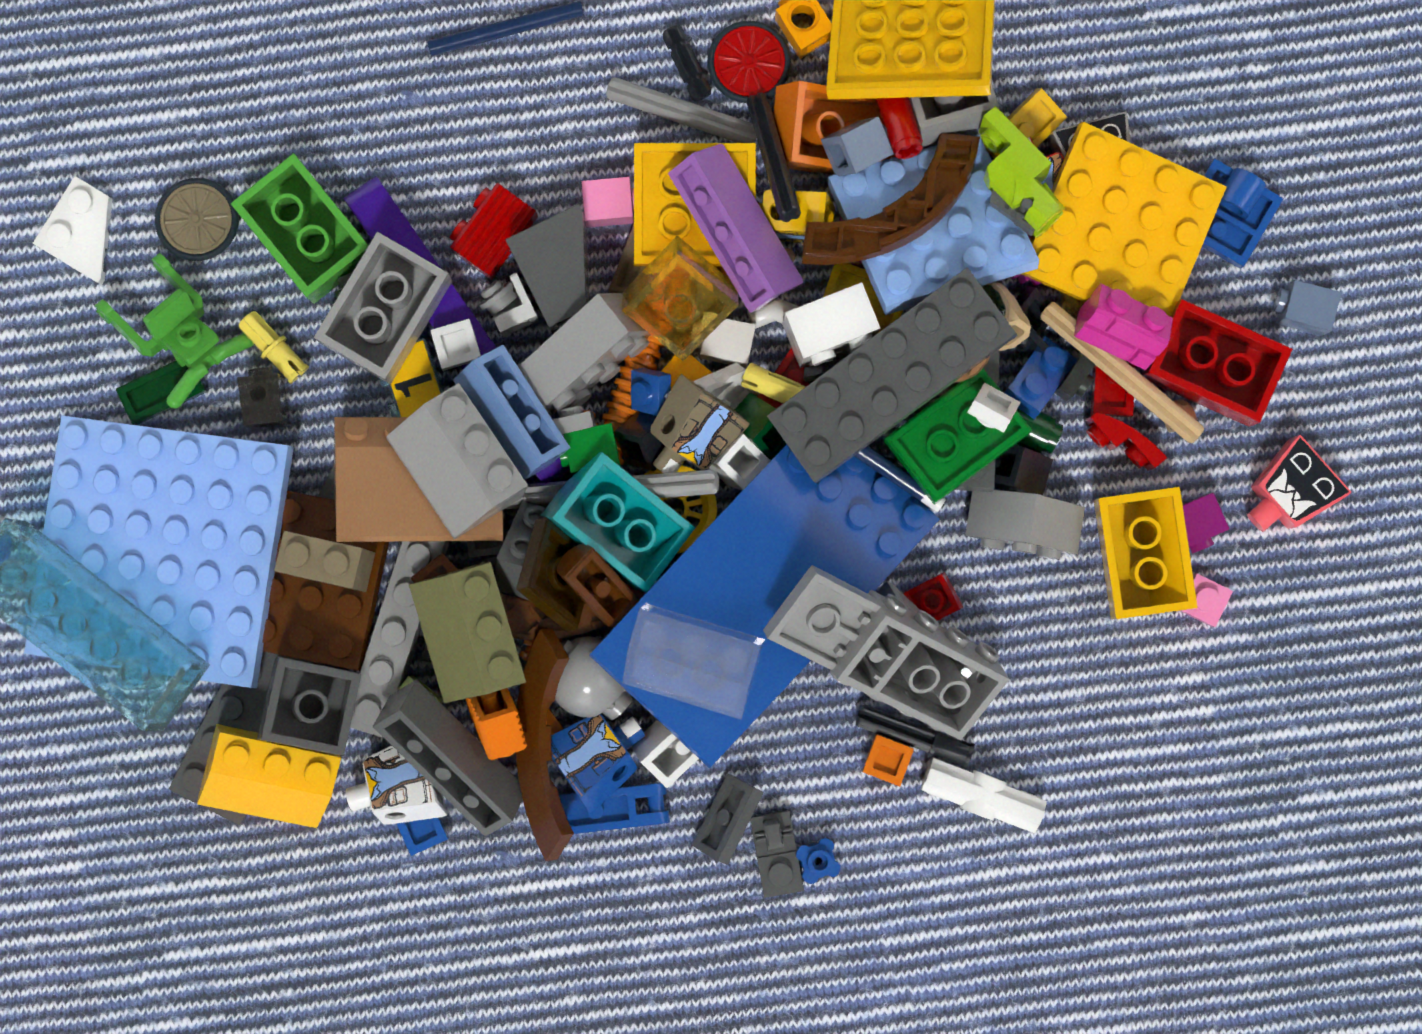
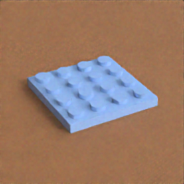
[828,135,1039,315]

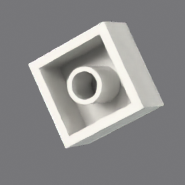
[782,282,880,368]

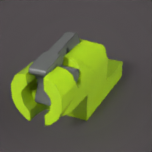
[979,106,1065,238]

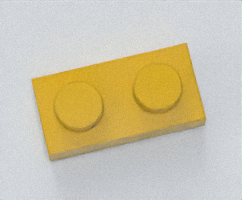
[983,88,1067,159]

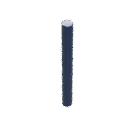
[427,0,584,56]

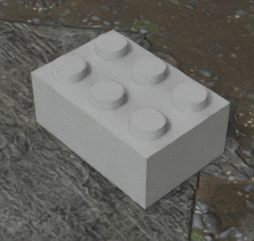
[314,232,453,385]
[518,293,656,411]

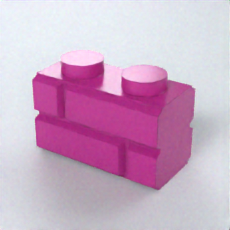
[1074,283,1173,370]

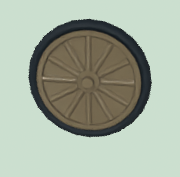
[155,178,239,261]

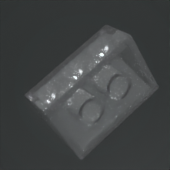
[622,604,765,720]

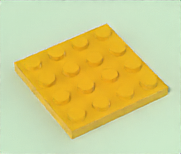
[826,0,996,99]
[1022,122,1227,316]

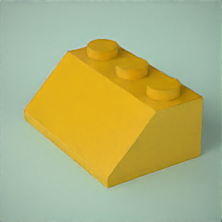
[1094,487,1198,619]
[197,724,341,828]

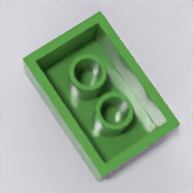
[230,153,369,304]

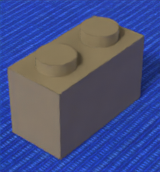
[274,531,375,592]

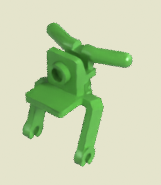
[94,253,254,409]

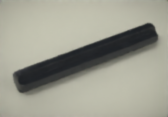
[747,92,801,222]

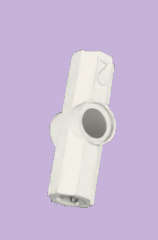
[920,757,1047,833]

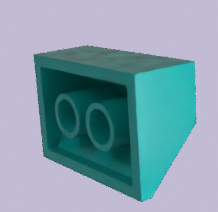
[540,452,695,593]

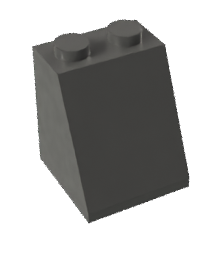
[506,204,589,334]

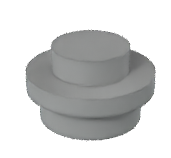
[479,279,517,316]

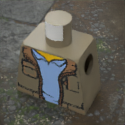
[651,374,750,473]

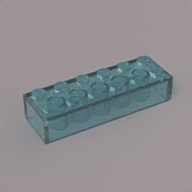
[0,518,211,732]

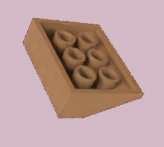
[334,417,503,542]

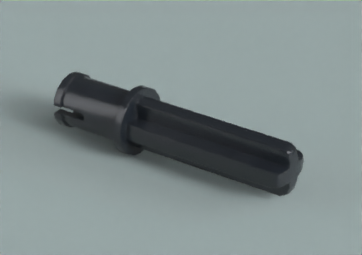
[856,705,975,768]

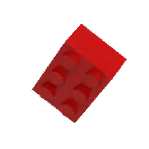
[1141,299,1293,427]

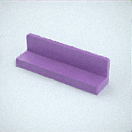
[668,144,803,313]

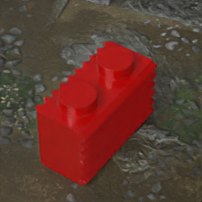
[449,183,538,280]

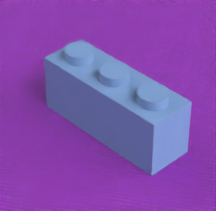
[453,345,570,480]

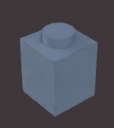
[821,116,894,176]
[1273,280,1342,336]

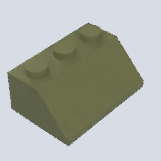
[409,561,526,703]

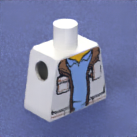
[346,746,447,825]

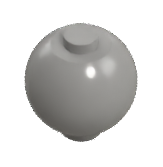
[555,636,632,721]

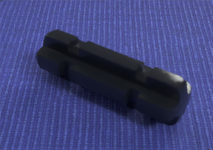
[662,25,711,102]

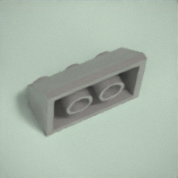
[386,383,528,540]

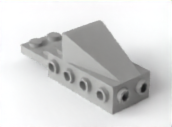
[763,565,1010,740]

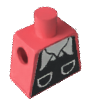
[1247,435,1351,532]

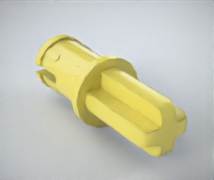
[238,311,309,384]

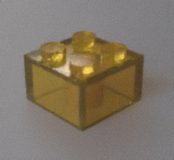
[622,235,739,361]

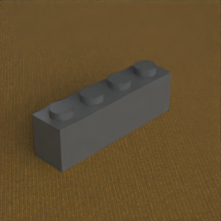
[373,679,523,836]

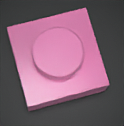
[1180,573,1233,627]

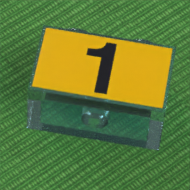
[379,338,445,417]

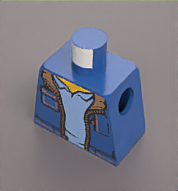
[551,714,645,813]

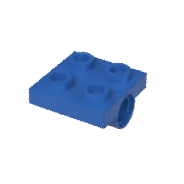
[1202,158,1284,269]

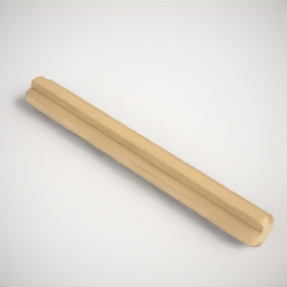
[1040,302,1204,443]

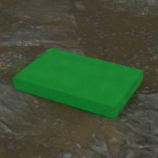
[884,369,1032,505]

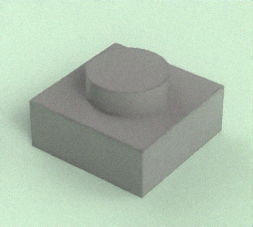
[553,406,597,436]

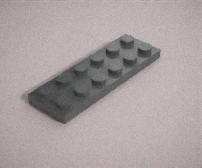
[767,267,1018,483]

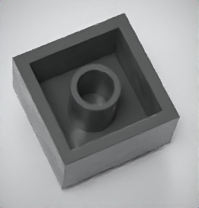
[257,657,361,756]

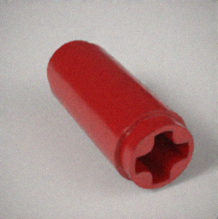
[876,97,923,159]

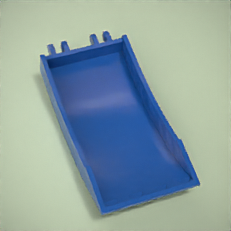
[589,445,940,768]

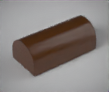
[557,544,639,630]

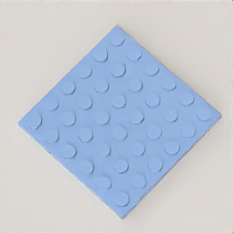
[24,415,294,688]

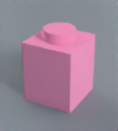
[581,177,634,228]

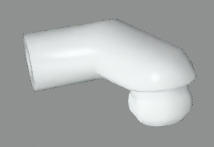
[747,299,800,329]

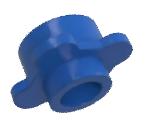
[796,838,841,884]

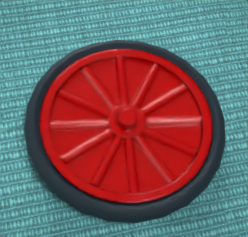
[708,21,791,103]

